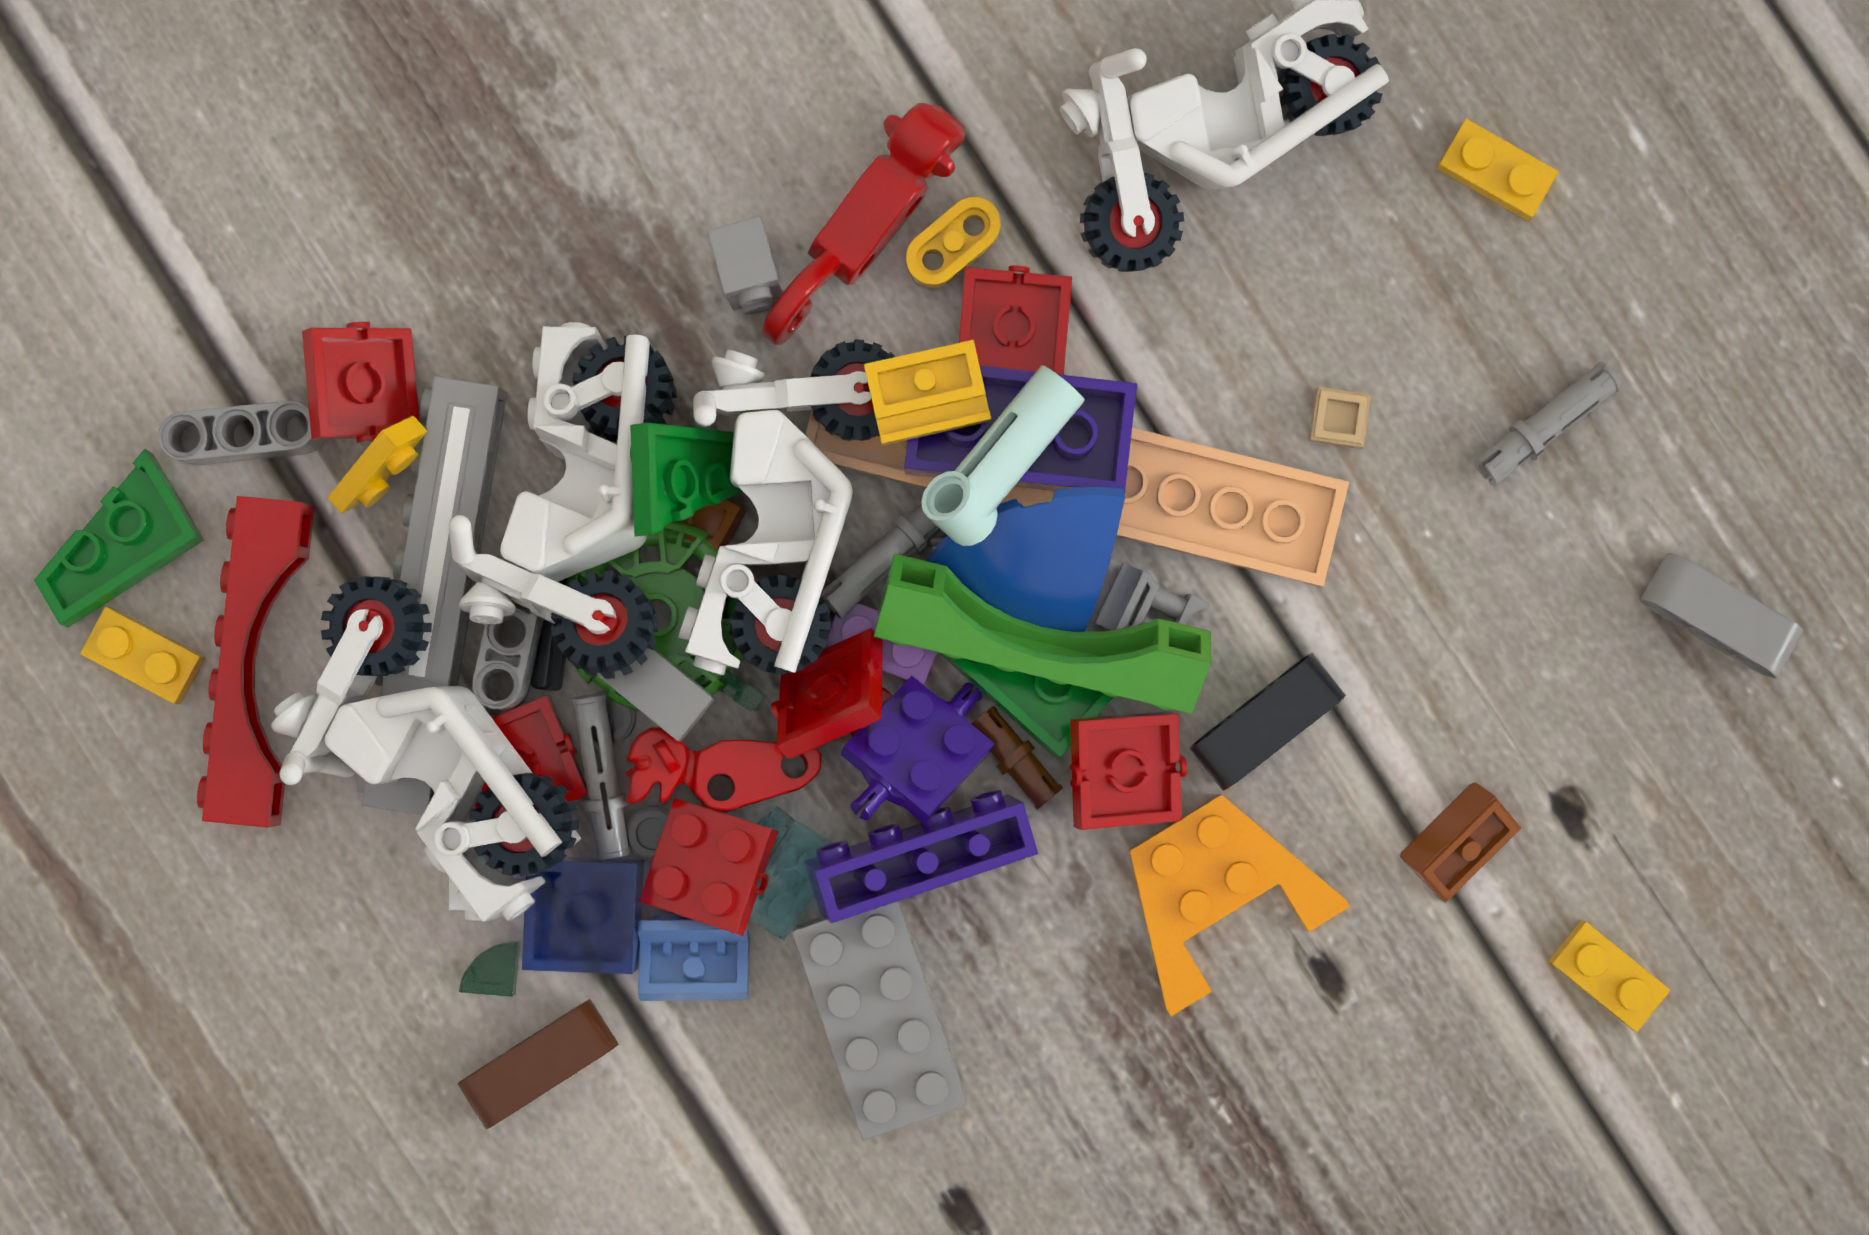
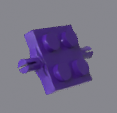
[840,676,995,824]

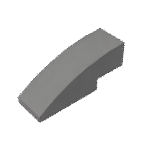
[597,648,716,741]

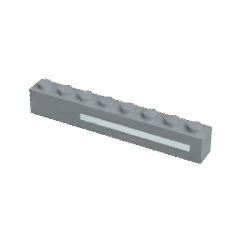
[357,376,507,815]

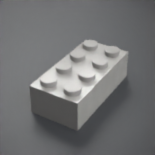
[792,901,967,1141]

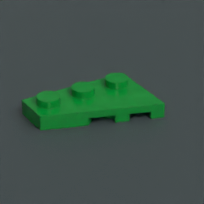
[630,423,743,537]
[34,449,204,628]
[938,652,1114,760]

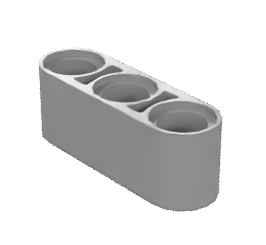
[158,401,326,465]
[1640,553,1804,679]
[472,560,544,711]

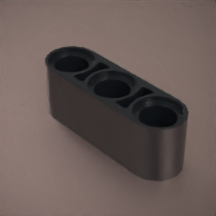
[1190,652,1346,791]

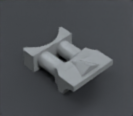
[1094,563,1210,631]

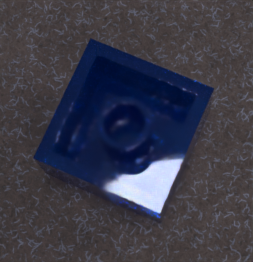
[522,857,644,974]

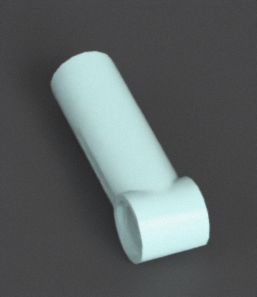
[921,365,1084,546]

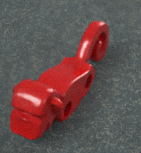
[762,103,965,345]
[625,687,893,812]

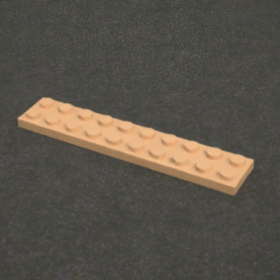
[805,411,1349,587]

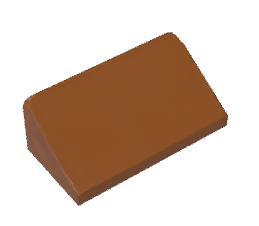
[1400,782,1521,903]

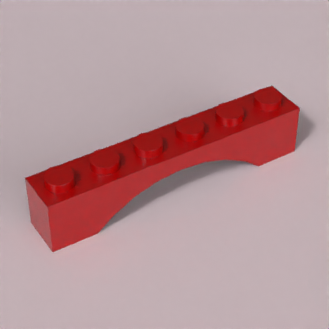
[197,496,315,828]

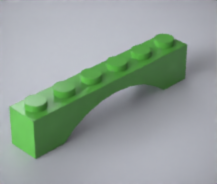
[874,553,1211,714]

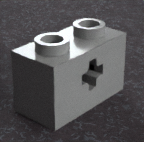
[707,216,783,315]

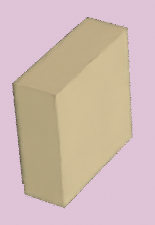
[1308,387,1371,449]

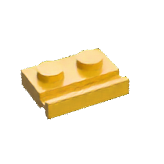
[864,340,991,446]

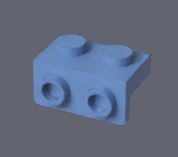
[637,914,750,1001]

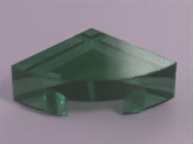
[717,670,768,712]
[459,941,520,997]

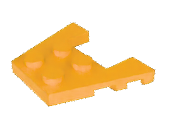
[1128,794,1350,1016]

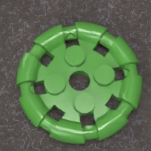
[565,521,744,712]

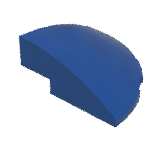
[926,487,1125,632]

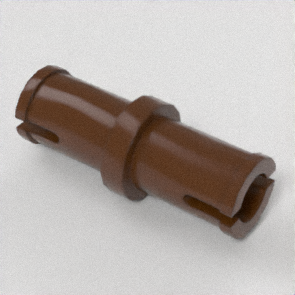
[971,705,1063,810]

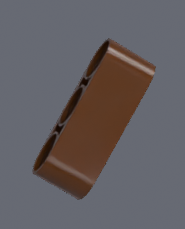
[457,999,619,1130]

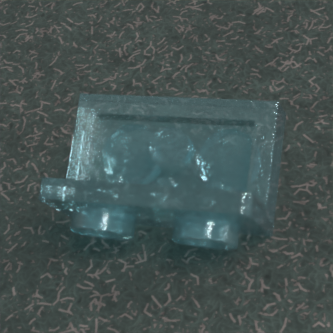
[749,805,834,940]

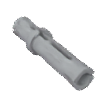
[1474,362,1622,486]
[821,504,941,619]
[572,693,631,859]

